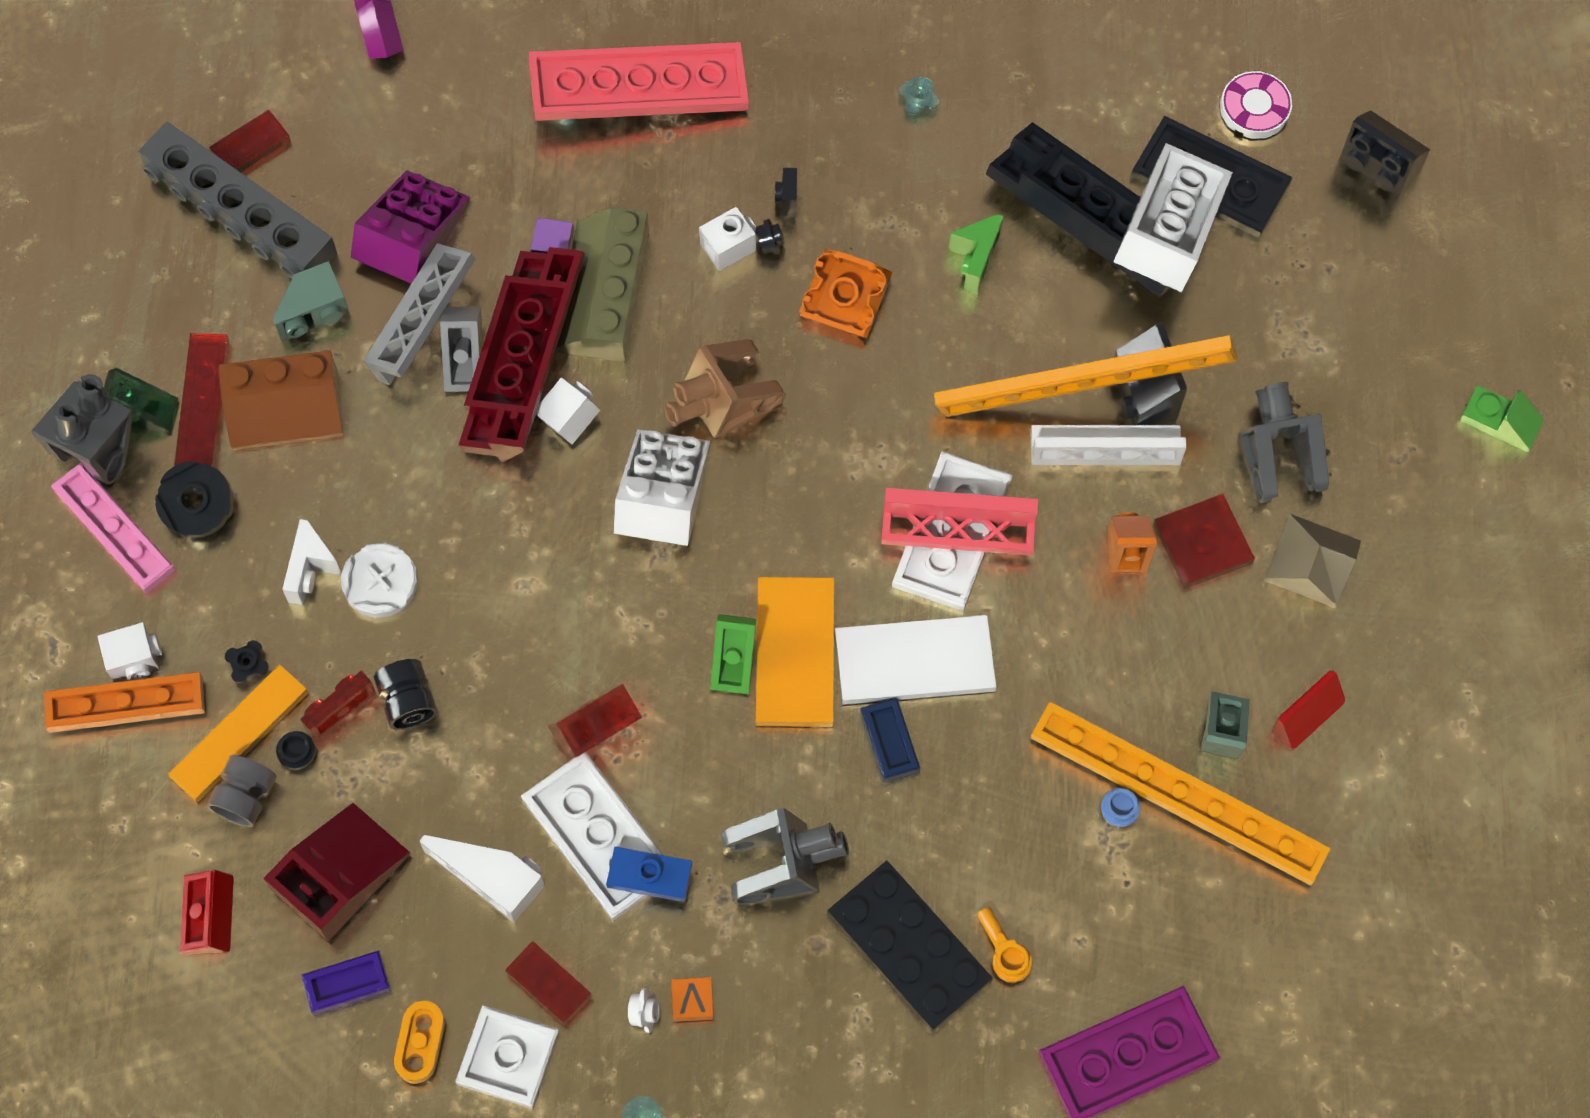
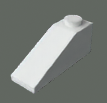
[420,835,545,922]

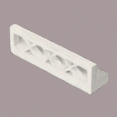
[1030,425,1186,465]

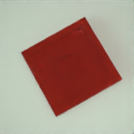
[1153,494,1255,589]

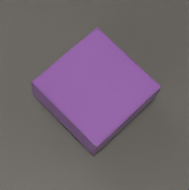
[530,218,574,254]

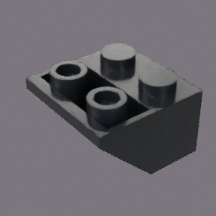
[1340,110,1431,197]

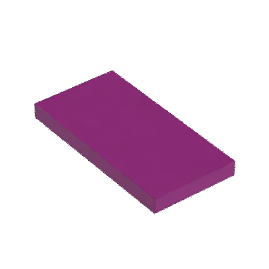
[1038,985,1220,1118]

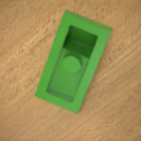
[948,214,1004,294]
[1460,385,1544,452]
[710,614,757,694]

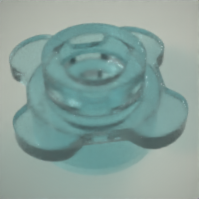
[899,77,939,114]

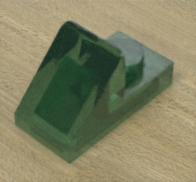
[103,367,178,432]

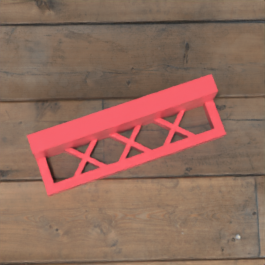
[881,488,1038,555]

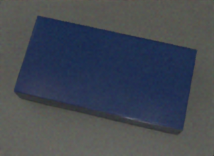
[860,698,921,783]

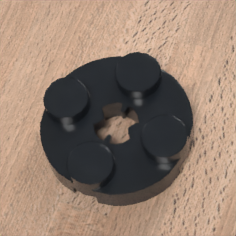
[155,461,234,538]

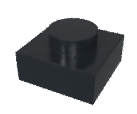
[775,168,797,218]

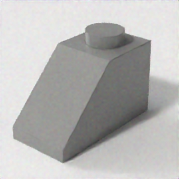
[440,307,483,392]

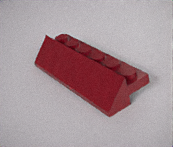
[458,247,585,463]

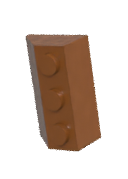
[219,350,344,451]

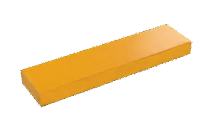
[167,664,309,803]

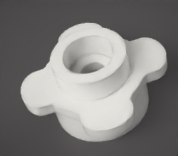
[628,987,660,1033]

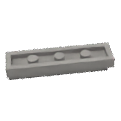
[363,243,475,385]

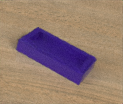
[301,950,391,1015]

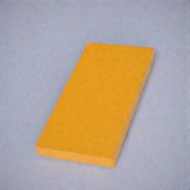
[756,577,834,727]

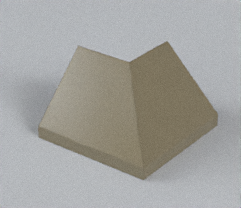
[1264,514,1361,609]

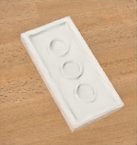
[892,452,1012,611]
[835,615,996,705]
[521,751,663,921]

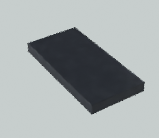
[1131,116,1293,239]

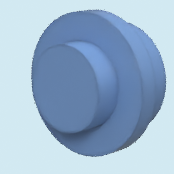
[1101,788,1141,827]

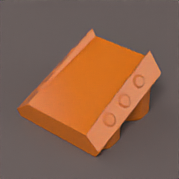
[798,249,893,339]

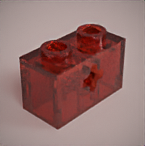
[548,684,643,760]

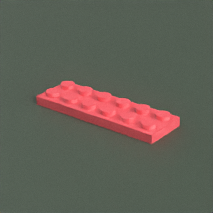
[528,42,749,121]

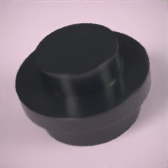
[756,219,785,255]
[276,731,316,770]

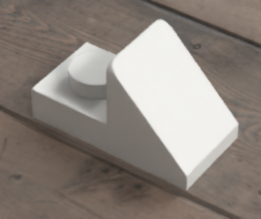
[282,519,341,605]

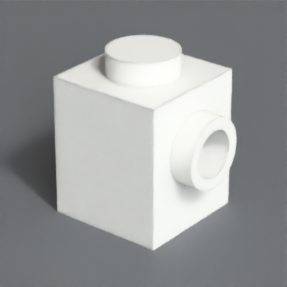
[699,207,757,271]
[536,377,600,444]
[97,622,162,683]

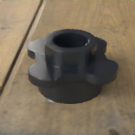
[225,640,269,683]

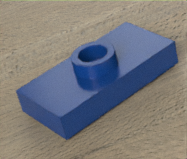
[606,846,693,902]

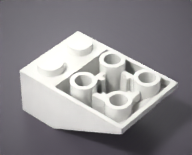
[614,429,710,546]

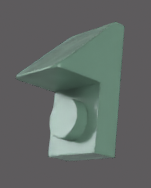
[1200,691,1250,758]

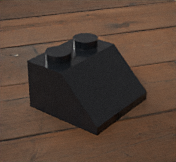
[1114,323,1187,425]

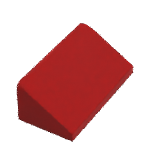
[1272,670,1345,750]
[180,869,233,954]

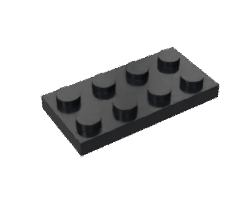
[827,860,993,1033]

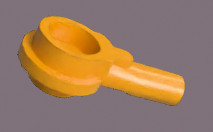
[977,907,1032,983]

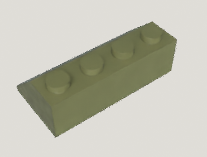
[555,207,649,362]

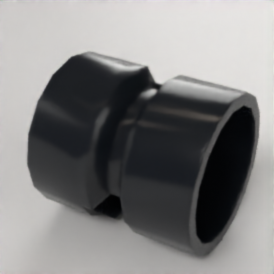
[373,659,438,730]

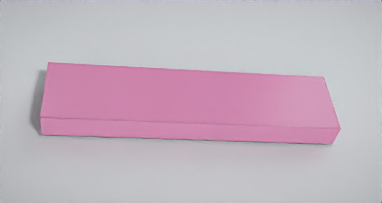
[51,463,176,594]

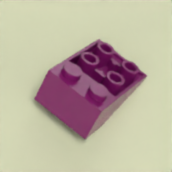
[350,170,470,284]

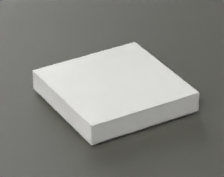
[455,1005,560,1109]

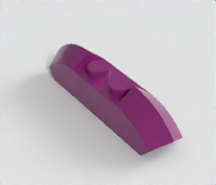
[354,0,403,59]

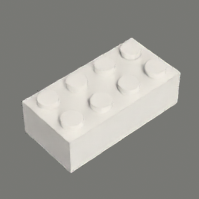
[1113,143,1233,292]

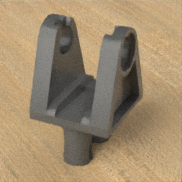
[32,374,133,484]
[1238,382,1329,503]
[721,808,849,905]

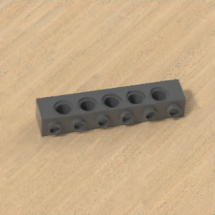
[138,121,337,278]

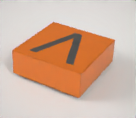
[671,977,714,1022]

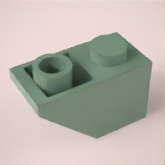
[273,261,350,340]

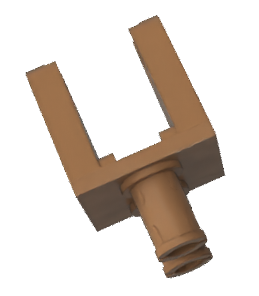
[664,339,786,439]

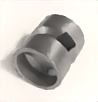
[206,755,277,827]

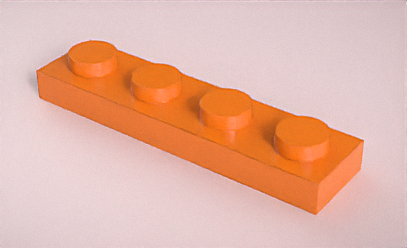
[44,672,205,733]

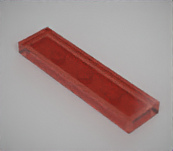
[174,333,229,467]

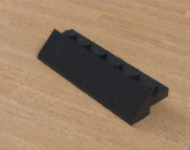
[986,122,1206,297]

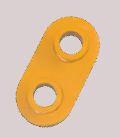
[394,1000,445,1084]

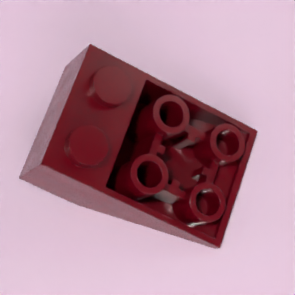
[263,803,411,941]

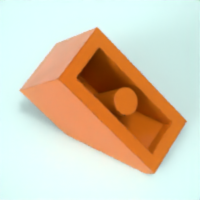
[1107,512,1157,573]

